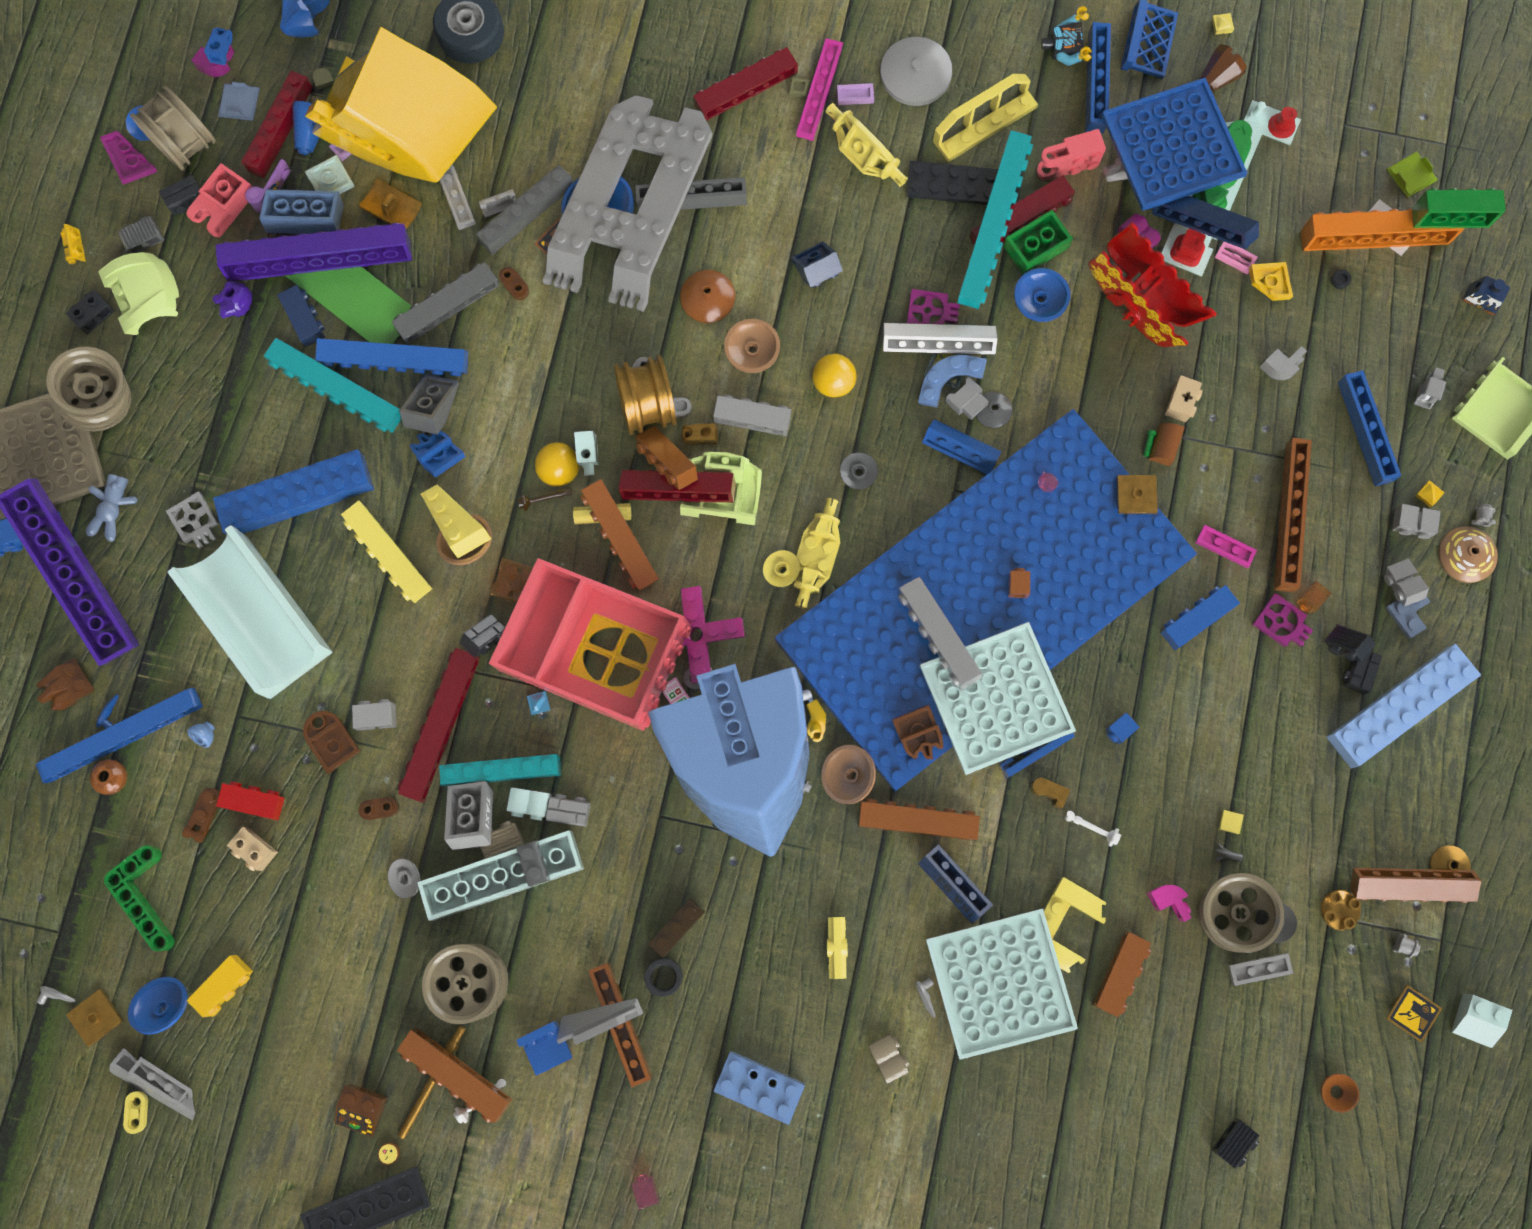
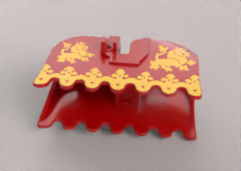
[1088,222,1217,347]

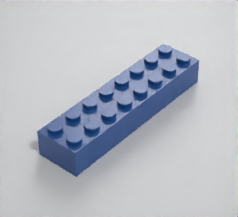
[213,449,375,535]

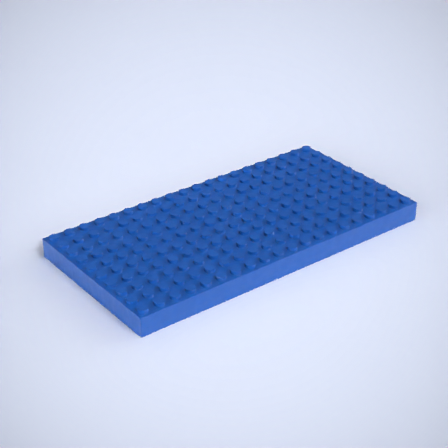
[775,409,1197,793]

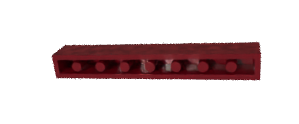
[398,648,480,803]

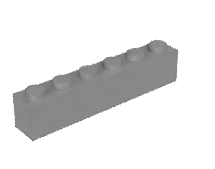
[898,577,982,690]

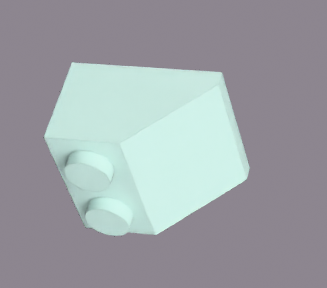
[1451,994,1512,1048]

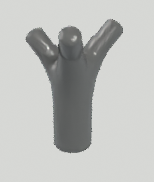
[1215,843,1243,862]

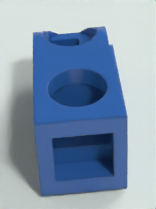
[204,28,232,65]

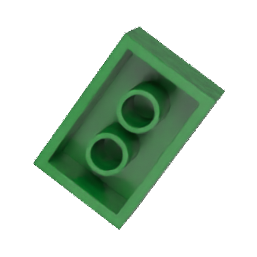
[1003,210,1073,275]

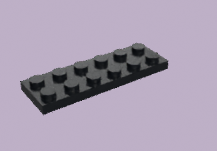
[906,160,1017,206]
[300,1166,431,1229]

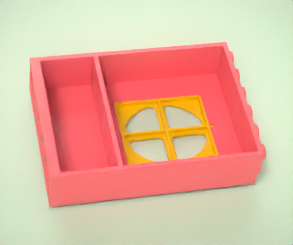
[489,558,691,731]

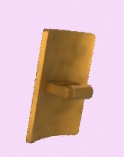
[359,179,422,229]

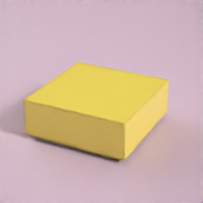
[1219,810,1244,834]

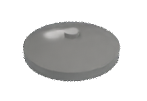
[880,37,952,106]

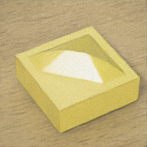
[1212,13,1234,35]

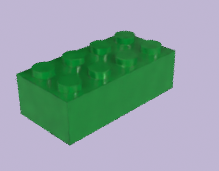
[1412,188,1506,228]

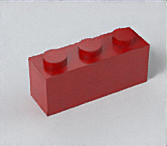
[216,781,285,821]

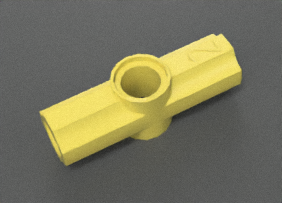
[573,503,632,525]
[827,917,847,979]

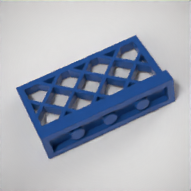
[1121,0,1178,79]

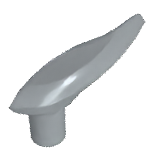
[916,978,936,1018]
[36,986,76,1005]

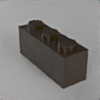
[649,899,705,958]

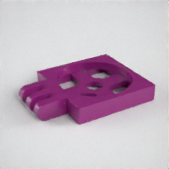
[907,289,960,325]
[1252,593,1313,647]

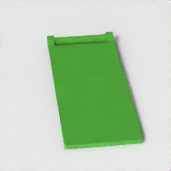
[285,267,411,344]

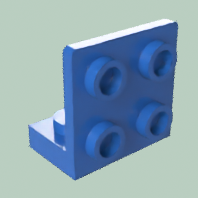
[516,1020,573,1075]

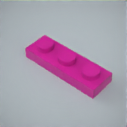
[1195,525,1257,568]

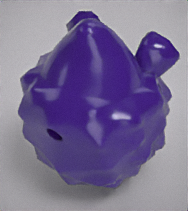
[213,281,253,318]

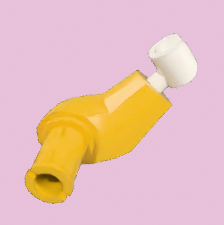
[802,690,826,742]

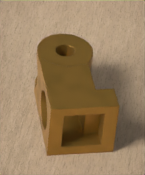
[682,423,718,445]
[1030,778,1070,809]

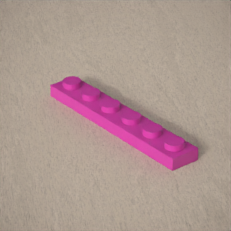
[796,38,843,141]

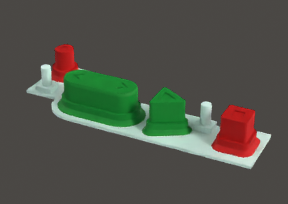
[1162,100,1301,277]

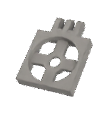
[166,491,219,549]

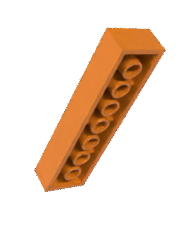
[1301,208,1465,251]

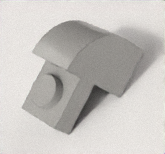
[1260,346,1307,380]

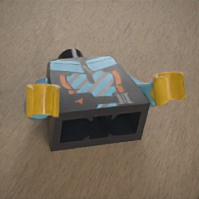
[1041,6,1092,66]

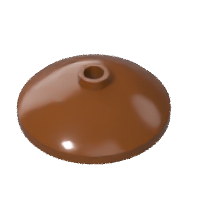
[680,270,735,323]

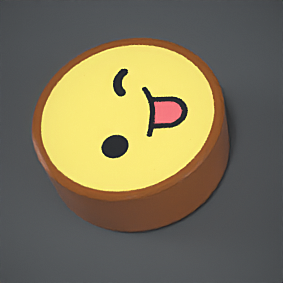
[378,1142,400,1165]

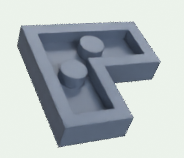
[1385,596,1430,639]

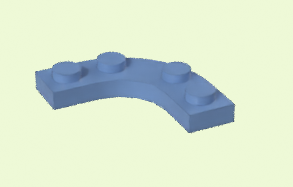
[918,355,987,408]

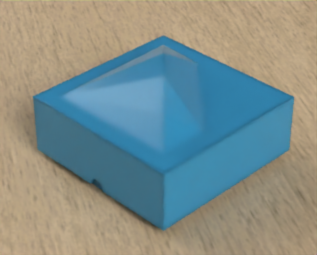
[527,691,551,715]

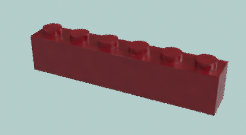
[693,47,798,121]
[241,71,313,178]
[969,175,1075,245]
[619,469,736,503]

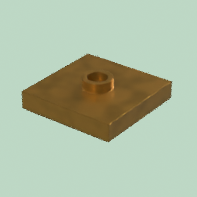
[1116,475,1158,514]
[66,989,124,1047]

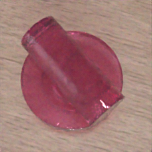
[1038,472,1060,492]

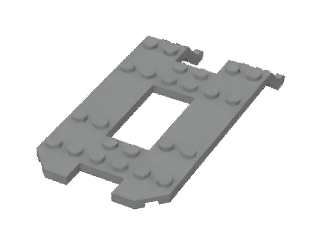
[543,95,712,312]

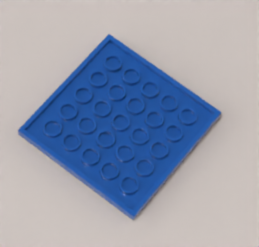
[1101,78,1248,211]

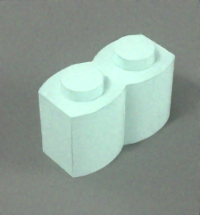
[507,788,552,821]

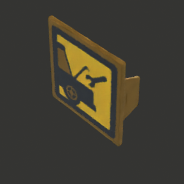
[1386,985,1442,1043]

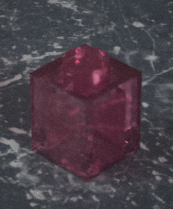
[632,1174,660,1210]

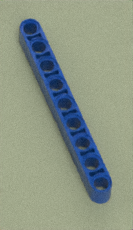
[36,688,203,783]

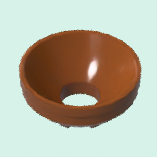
[90,760,127,795]
[1320,1074,1359,1113]

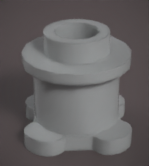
[1471,504,1496,527]
[1392,933,1421,958]

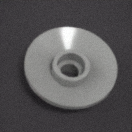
[388,859,420,898]

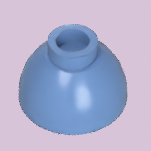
[187,721,215,747]

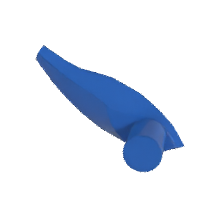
[96,694,119,729]

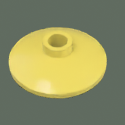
[763,550,800,587]

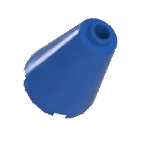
[293,101,320,155]

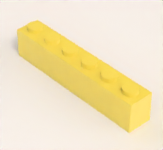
[341,501,433,603]

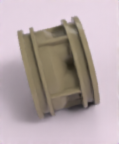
[130,85,216,171]
[1199,873,1284,953]
[422,944,508,1024]

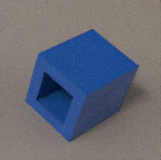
[1106,713,1139,745]

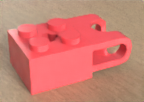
[1036,129,1106,180]
[187,163,252,237]

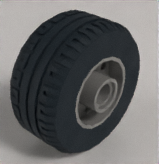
[433,0,504,64]

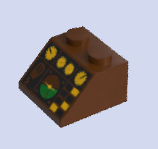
[335,1084,388,1137]

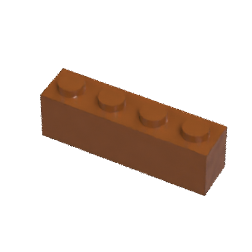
[636,426,698,490]
[1093,932,1151,1017]

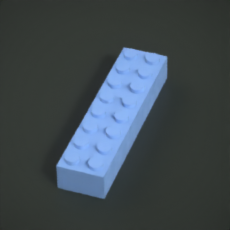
[1327,644,1481,768]

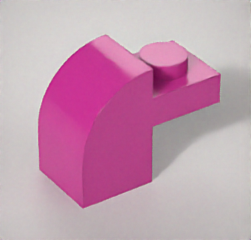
[1147,885,1191,922]

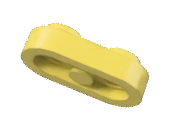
[123,1091,148,1134]

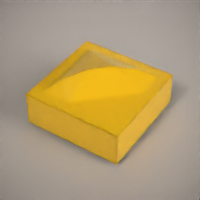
[1415,480,1444,508]

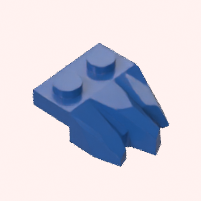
[409,431,465,478]

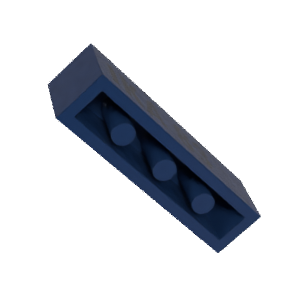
[918,844,993,924]

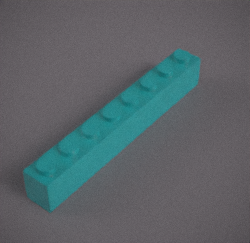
[264,338,402,433]

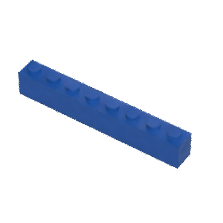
[316,338,469,377]

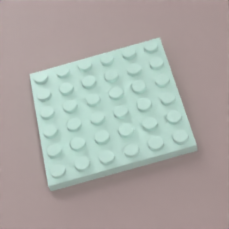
[920,622,1076,775]
[926,908,1078,1060]

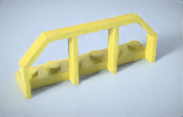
[933,74,1038,162]

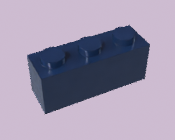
[277,285,326,347]

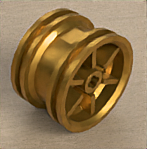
[614,355,676,435]

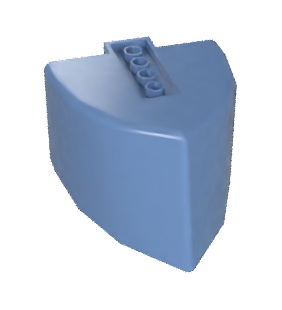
[648,664,810,857]

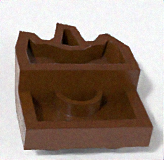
[36,658,94,710]
[891,704,944,759]

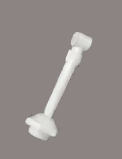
[1065,811,1121,847]
[453,1079,506,1124]

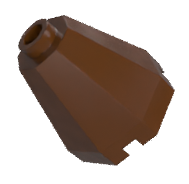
[1200,44,1247,92]

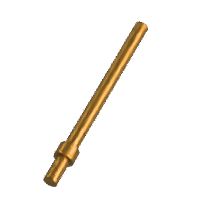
[397,1025,466,1139]

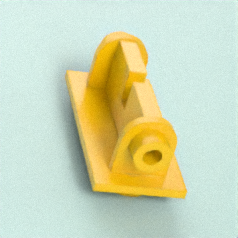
[60,224,86,264]

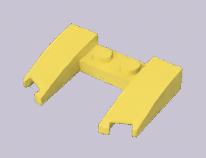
[1043,877,1106,973]

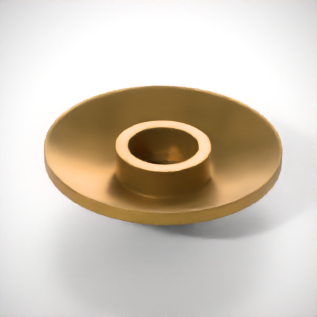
[1430,846,1471,870]

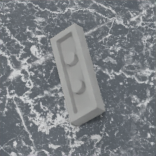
[1227,953,1293,986]

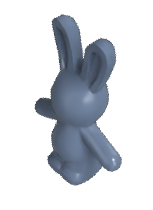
[86,474,137,542]

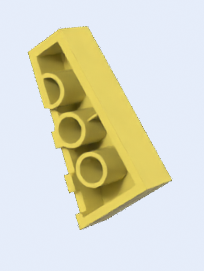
[421,485,491,558]

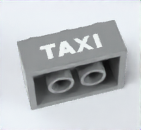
[444,781,493,850]

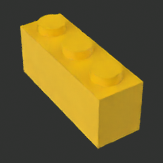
[187,955,253,1017]

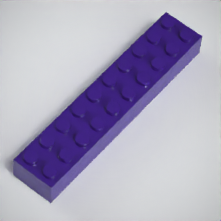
[216,223,412,282]
[0,478,140,666]

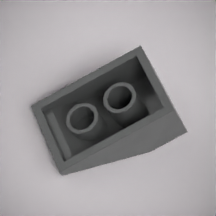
[399,374,459,435]

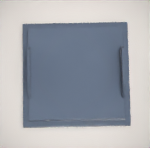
[218,82,260,121]

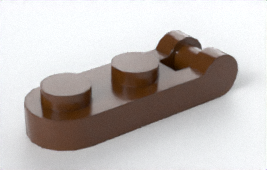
[182,788,220,843]

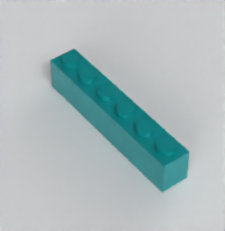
[439,754,561,787]

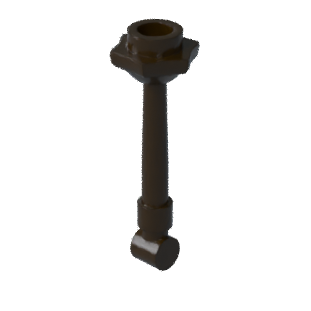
[517,487,572,511]

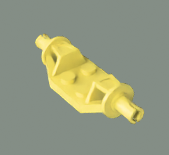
[826,103,908,187]
[793,498,840,609]

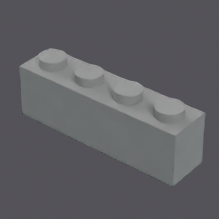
[713,395,791,436]

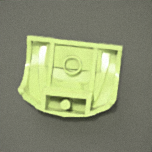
[98,252,179,335]
[680,452,762,525]

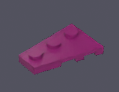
[100,131,158,185]

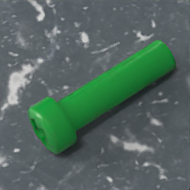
[1143,430,1157,457]

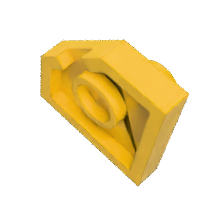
[1249,262,1293,301]

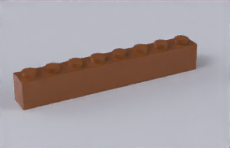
[1274,438,1312,592]

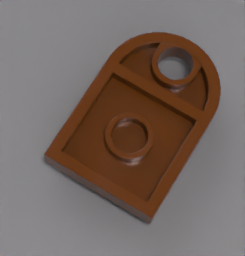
[303,711,361,774]

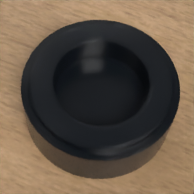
[1331,270,1351,289]

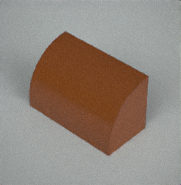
[1148,423,1185,467]

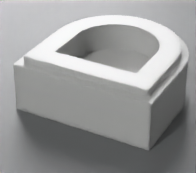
[672,397,691,418]

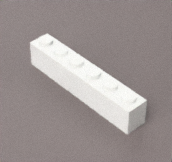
[883,323,997,354]

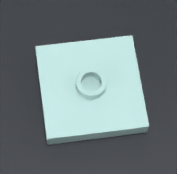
[305,155,355,194]

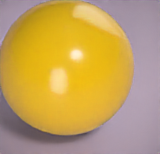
[812,354,857,397]
[535,442,580,486]

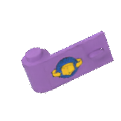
[245,159,291,213]

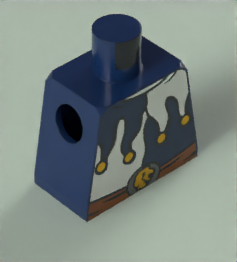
[1462,276,1510,316]

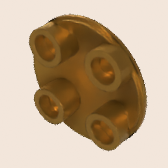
[1321,890,1361,930]

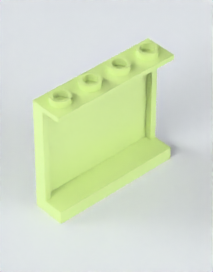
[1452,357,1532,460]

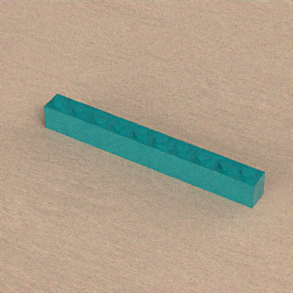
[957,130,1033,309]

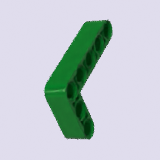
[104,845,174,951]

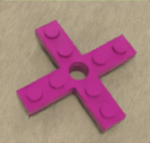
[681,586,745,684]

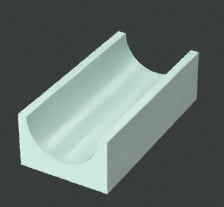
[167,525,333,699]

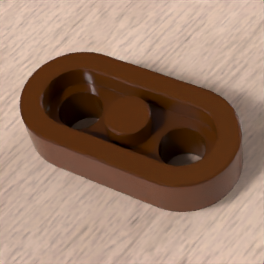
[499,267,529,300]
[358,797,399,820]

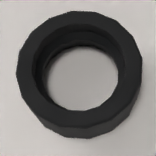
[644,958,683,997]

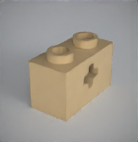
[1164,375,1203,422]

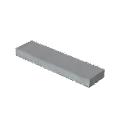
[440,164,476,230]

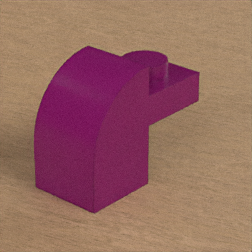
[191,45,235,77]

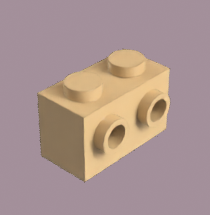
[227,827,278,871]

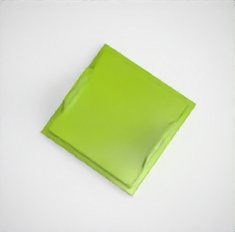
[1386,151,1438,198]

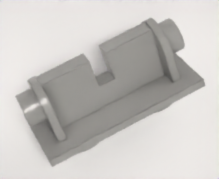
[479,189,517,218]

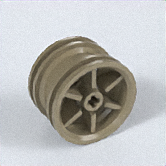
[46,347,132,432]

